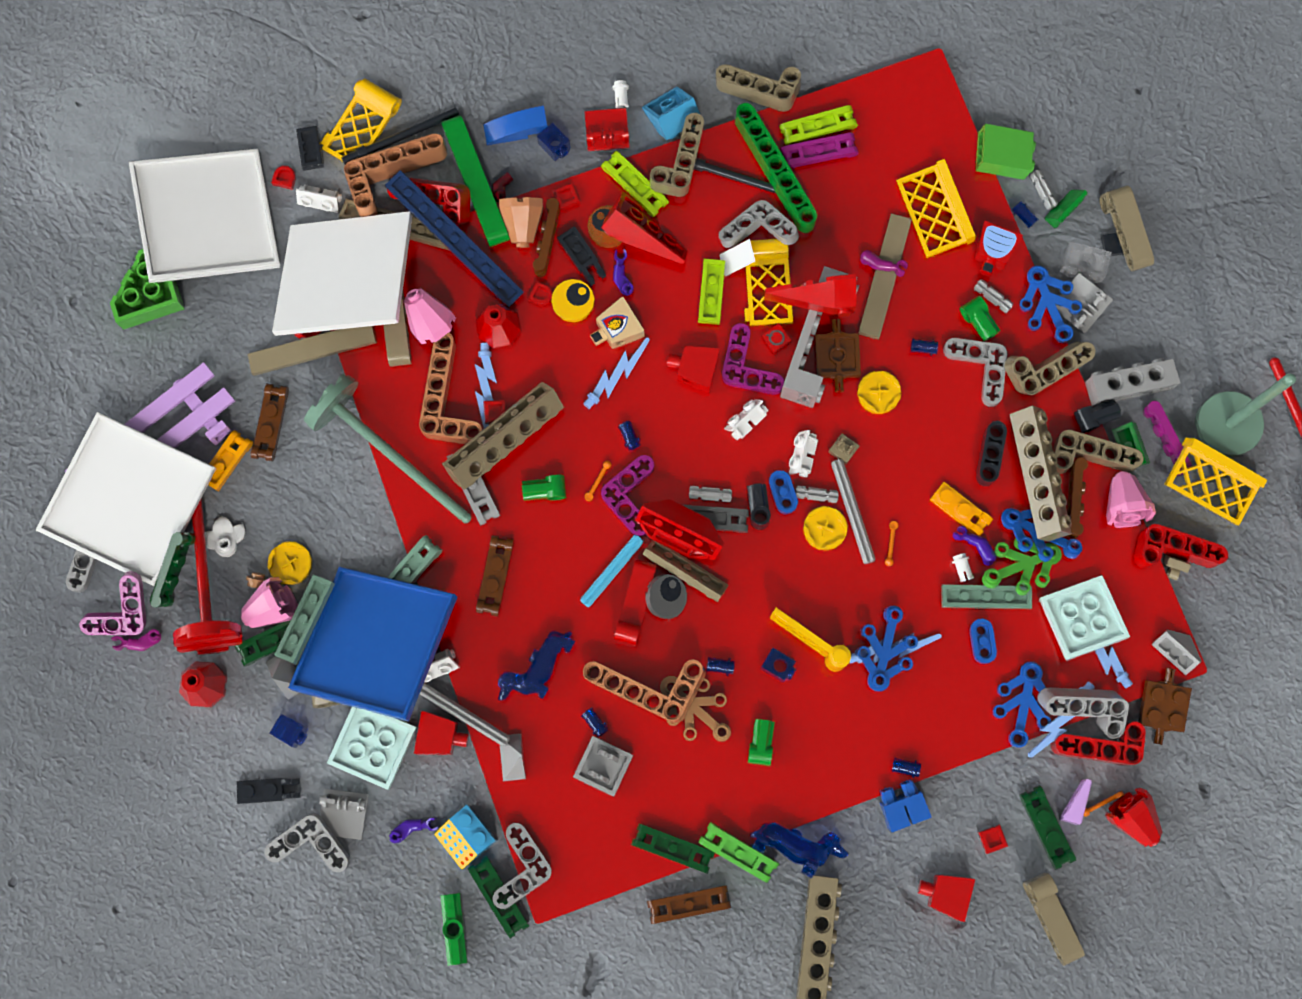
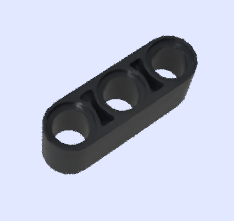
[976,421,1007,486]

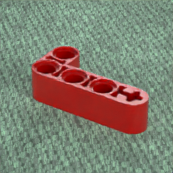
[387,178,470,226]
[1134,524,1228,569]
[614,559,657,648]
[1051,722,1146,765]

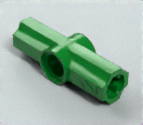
[440,893,468,966]

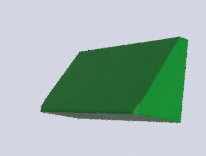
[1044,190,1088,228]
[1112,422,1150,466]

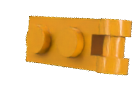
[208,430,253,492]
[930,482,993,536]

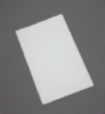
[719,239,755,276]

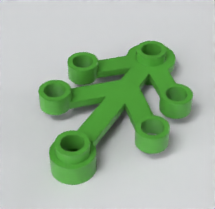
[982,536,1062,595]

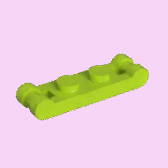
[779,105,858,146]
[601,151,669,217]

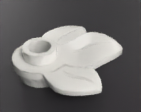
[205,516,245,557]

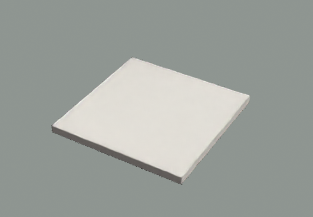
[129,149,280,283]
[272,211,413,336]
[36,412,216,586]

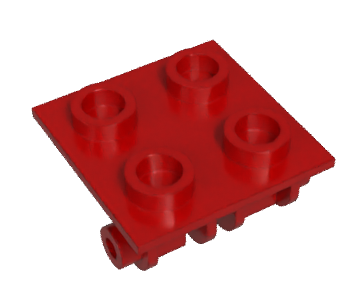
[585,108,630,151]

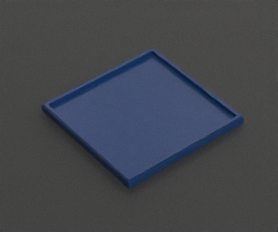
[288,567,457,722]

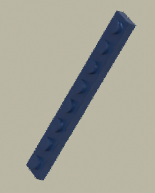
[385,170,524,307]

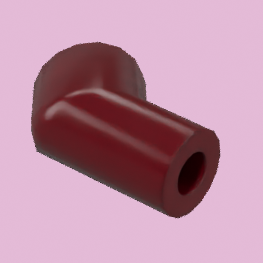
[492,172,513,202]

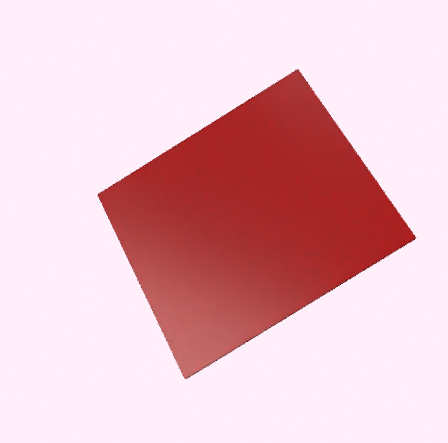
[330,48,1207,924]

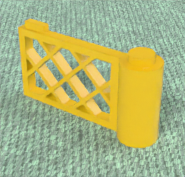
[321,78,402,162]
[744,239,793,326]
[770,607,851,672]

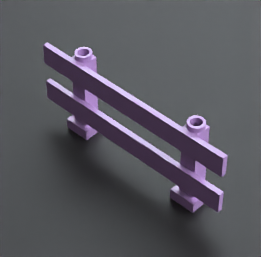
[65,362,235,473]

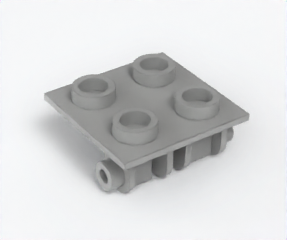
[1055,273,1113,333]
[319,789,369,840]

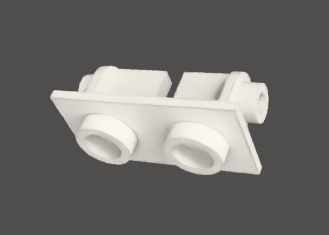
[296,184,342,213]
[724,399,768,440]
[789,430,818,477]
[424,649,460,683]

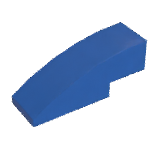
[483,106,548,146]

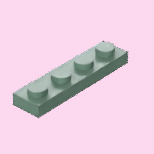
[274,574,335,665]
[941,585,1032,609]

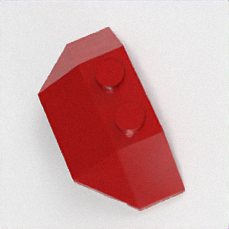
[635,499,724,560]

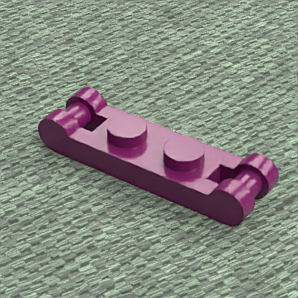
[780,133,859,169]
[1143,401,1192,476]

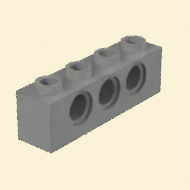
[1085,358,1180,407]

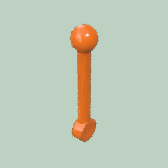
[585,461,611,502]
[885,521,898,566]
[1084,791,1124,817]

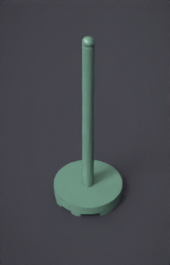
[1195,373,1296,457]
[304,374,472,523]

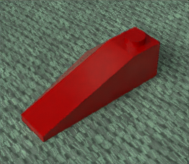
[601,192,688,264]
[764,274,857,317]

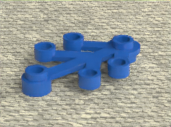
[1019,266,1082,343]
[1001,508,1083,562]
[856,606,918,691]
[992,662,1051,748]

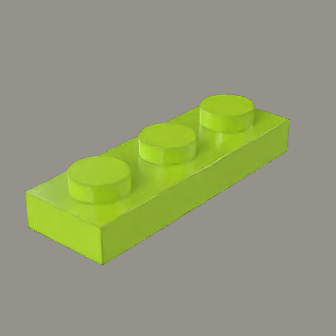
[698,259,725,325]

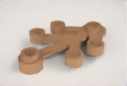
[660,676,731,742]

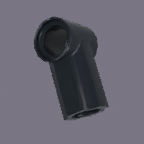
[1074,400,1122,433]
[747,483,771,530]

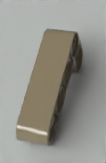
[716,64,801,112]
[650,113,704,197]
[1099,185,1154,271]
[384,291,412,367]
[1004,341,1096,395]
[1053,430,1144,474]
[1023,873,1085,966]

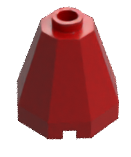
[475,304,521,350]
[179,661,227,708]
[1105,787,1163,847]

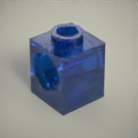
[537,123,571,161]
[760,648,797,682]
[269,714,308,748]

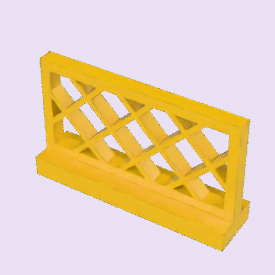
[896,159,975,258]
[1164,438,1267,526]

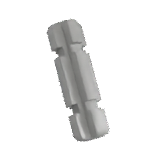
[1030,170,1058,210]
[974,279,1013,313]
[689,486,732,502]
[795,486,839,503]

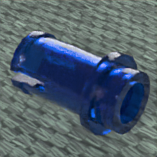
[1012,201,1039,229]
[910,338,938,356]
[618,421,641,450]
[707,657,735,676]
[581,708,608,737]
[892,758,921,778]

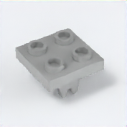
[573,736,633,797]

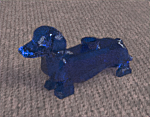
[498,631,575,701]
[751,823,849,878]

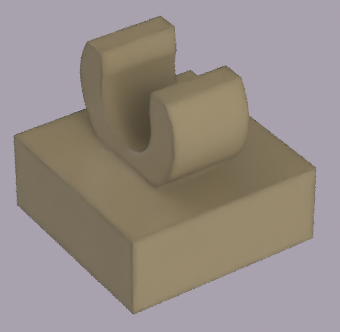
[829,434,859,464]
[1163,554,1191,580]

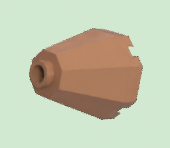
[499,197,544,248]

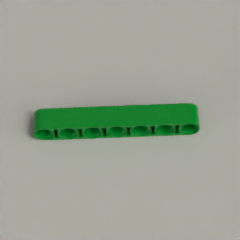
[735,103,817,233]
[441,115,510,247]

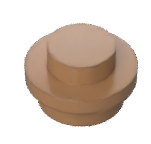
[246,572,267,588]

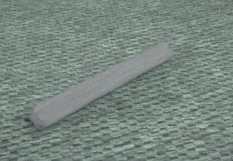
[831,459,875,564]
[420,683,510,747]

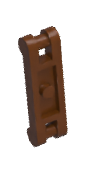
[533,198,560,277]
[251,383,289,462]
[1067,457,1088,539]
[476,535,514,617]
[647,885,732,924]

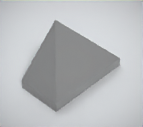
[1152,630,1202,675]
[266,656,299,700]
[500,734,526,781]

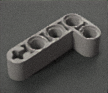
[1038,688,1129,739]

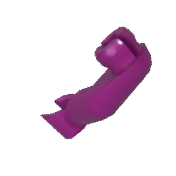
[860,250,908,277]
[111,629,161,651]

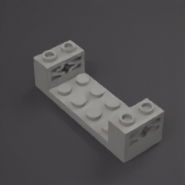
[780,266,859,408]

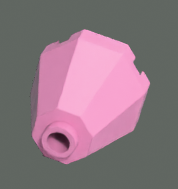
[404,289,456,344]
[1106,471,1156,528]
[241,577,298,628]

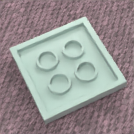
[1039,575,1130,661]
[327,707,417,790]

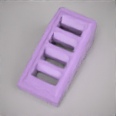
[1059,779,1092,825]

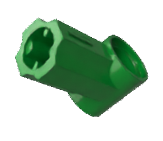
[960,296,1001,342]
[522,475,566,501]
[748,719,775,766]

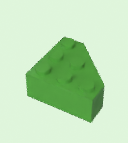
[110,249,185,330]

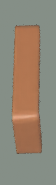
[344,134,447,217]
[419,333,482,444]
[583,659,706,723]

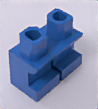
[879,779,932,832]

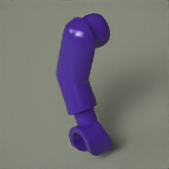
[613,249,634,296]
[952,526,996,566]
[389,816,440,844]

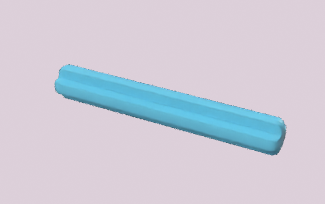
[580,535,643,607]

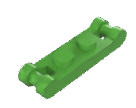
[699,822,780,883]

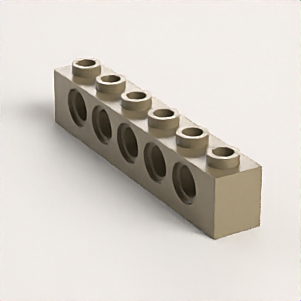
[442,382,564,490]
[1010,405,1072,542]
[796,875,842,999]

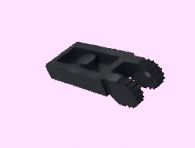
[557,226,606,286]
[237,778,301,804]

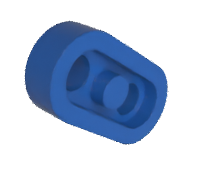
[769,470,798,514]
[969,619,997,664]

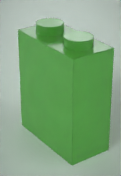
[976,124,1036,180]

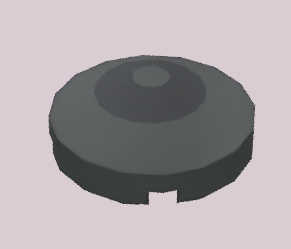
[645,574,687,619]

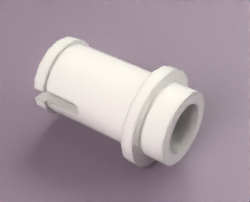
[612,80,629,109]
[952,553,974,582]

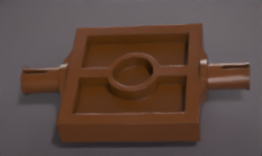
[815,319,861,393]
[1138,668,1192,745]

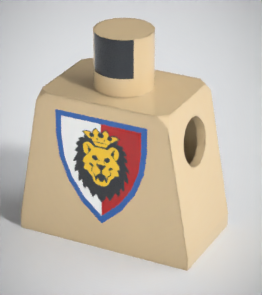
[590,297,645,349]

